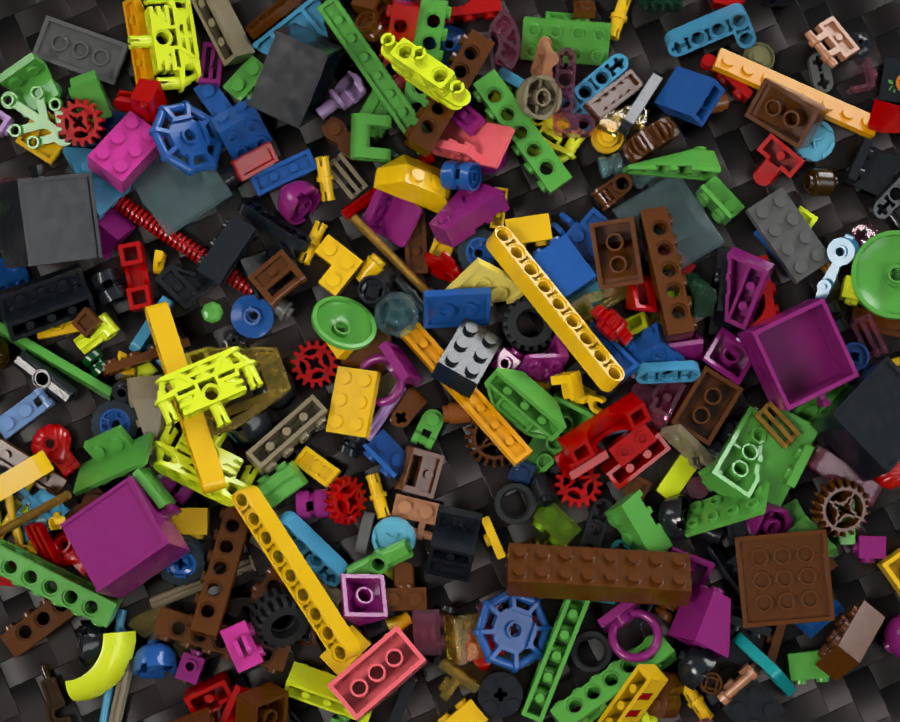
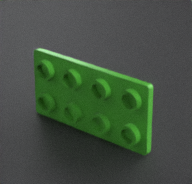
[520,11,611,66]
[759,410,818,506]
[73,425,154,496]
[684,480,770,537]

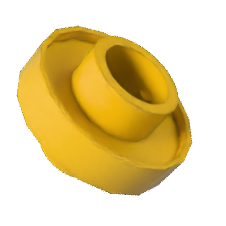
[591,121,623,154]

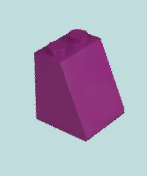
[668,584,731,658]

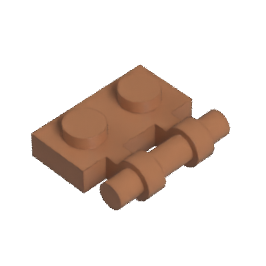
[804,16,860,69]
[391,494,439,541]

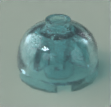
[374,292,419,337]

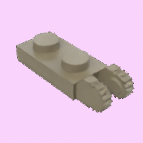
[660,424,714,469]

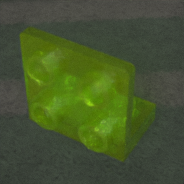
[531,503,582,546]

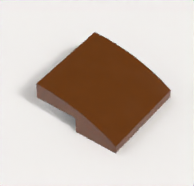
[340,324,393,374]

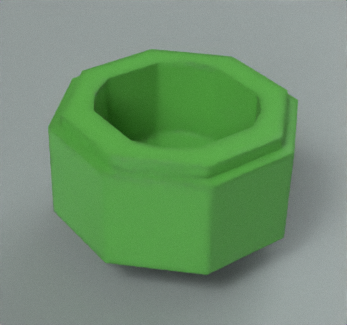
[201,301,224,324]

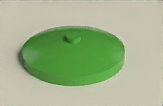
[851,230,900,320]

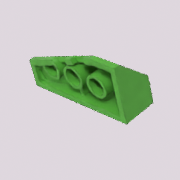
[622,146,721,181]
[702,406,769,500]

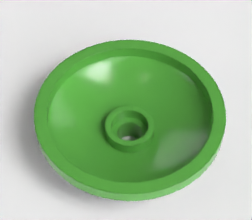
[311,296,377,351]

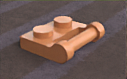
[530,36,559,78]
[717,662,761,705]

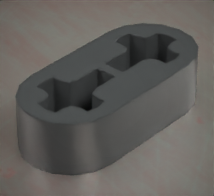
[807,52,833,94]
[355,511,376,554]

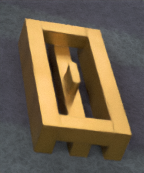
[753,401,801,449]

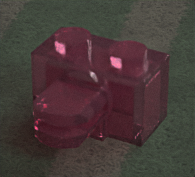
[631,382,686,431]
[412,609,446,656]

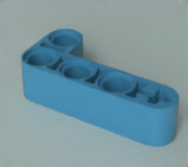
[664,3,756,57]
[558,53,629,136]
[278,511,348,586]

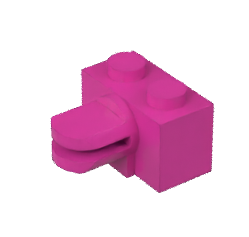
[220,619,266,673]

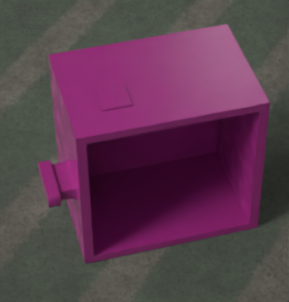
[737,298,859,411]
[60,476,190,599]

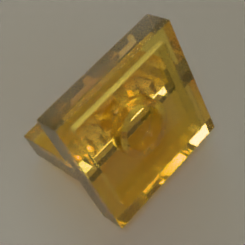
[443,613,485,665]
[438,656,480,701]

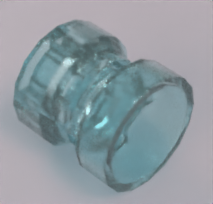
[597,152,624,179]

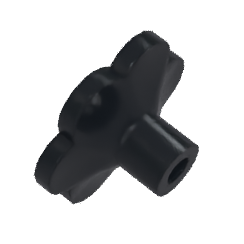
[849,32,872,58]
[221,328,249,352]

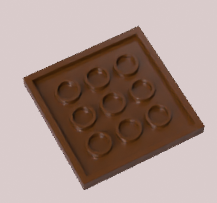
[734,529,835,628]

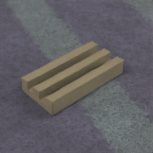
[329,153,369,201]

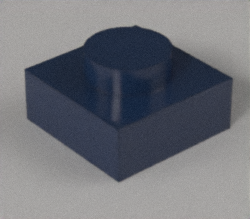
[507,459,537,486]

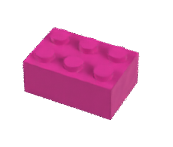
[87,111,165,194]

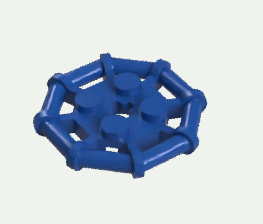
[149,100,225,176]
[473,591,553,673]

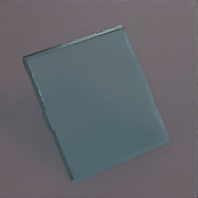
[132,133,233,236]
[612,178,724,277]

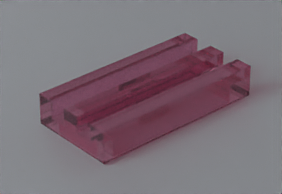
[850,313,889,361]

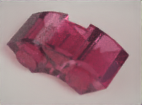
[489,8,521,72]

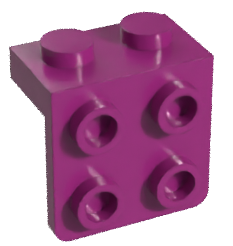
[362,189,423,248]
[518,334,569,382]

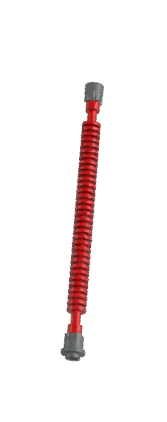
[63,165,295,322]

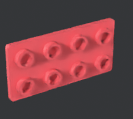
[432,119,515,169]

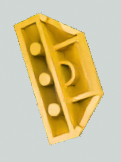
[373,154,454,213]

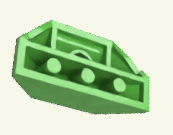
[484,368,567,442]

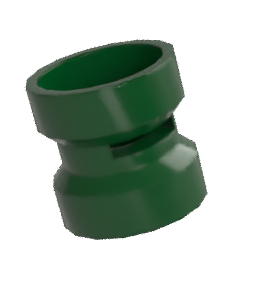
[81,348,108,379]

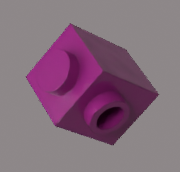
[851,535,886,563]
[175,648,207,685]

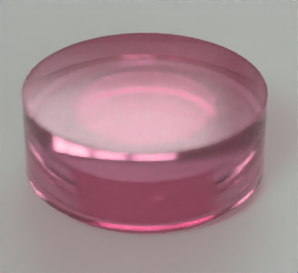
[686,477,709,499]

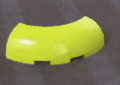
[65,631,136,701]

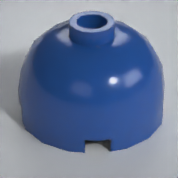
[133,640,178,679]

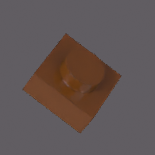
[573,0,596,19]
[71,307,103,339]
[621,475,652,501]

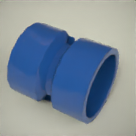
[440,161,482,191]
[846,342,869,371]

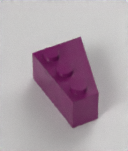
[429,183,510,248]
[725,247,775,330]

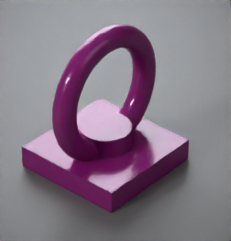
[359,341,424,406]
[597,603,662,663]

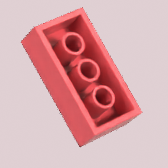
[327,625,427,722]

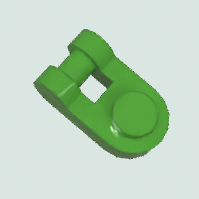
[410,409,444,451]

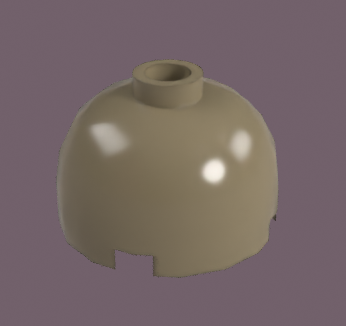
[516,75,562,120]

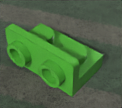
[222,55,263,102]

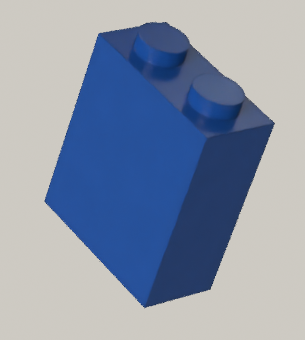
[654,66,725,127]
[531,234,597,301]

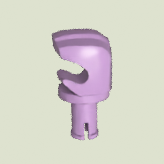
[315,70,367,120]

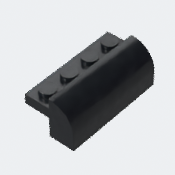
[0,263,97,342]

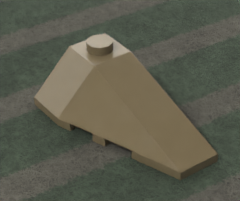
[127,375,177,467]

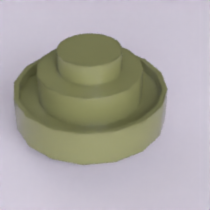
[742,42,775,69]

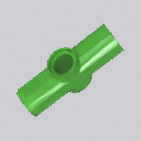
[345,538,413,574]

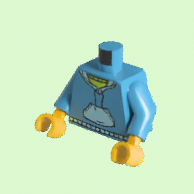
[14,487,70,555]

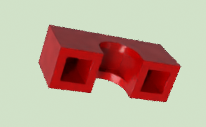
[118,241,155,313]

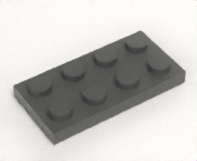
[32,15,129,87]
[745,187,830,284]

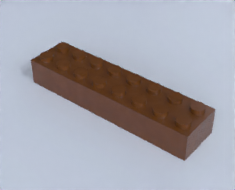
[506,543,692,606]

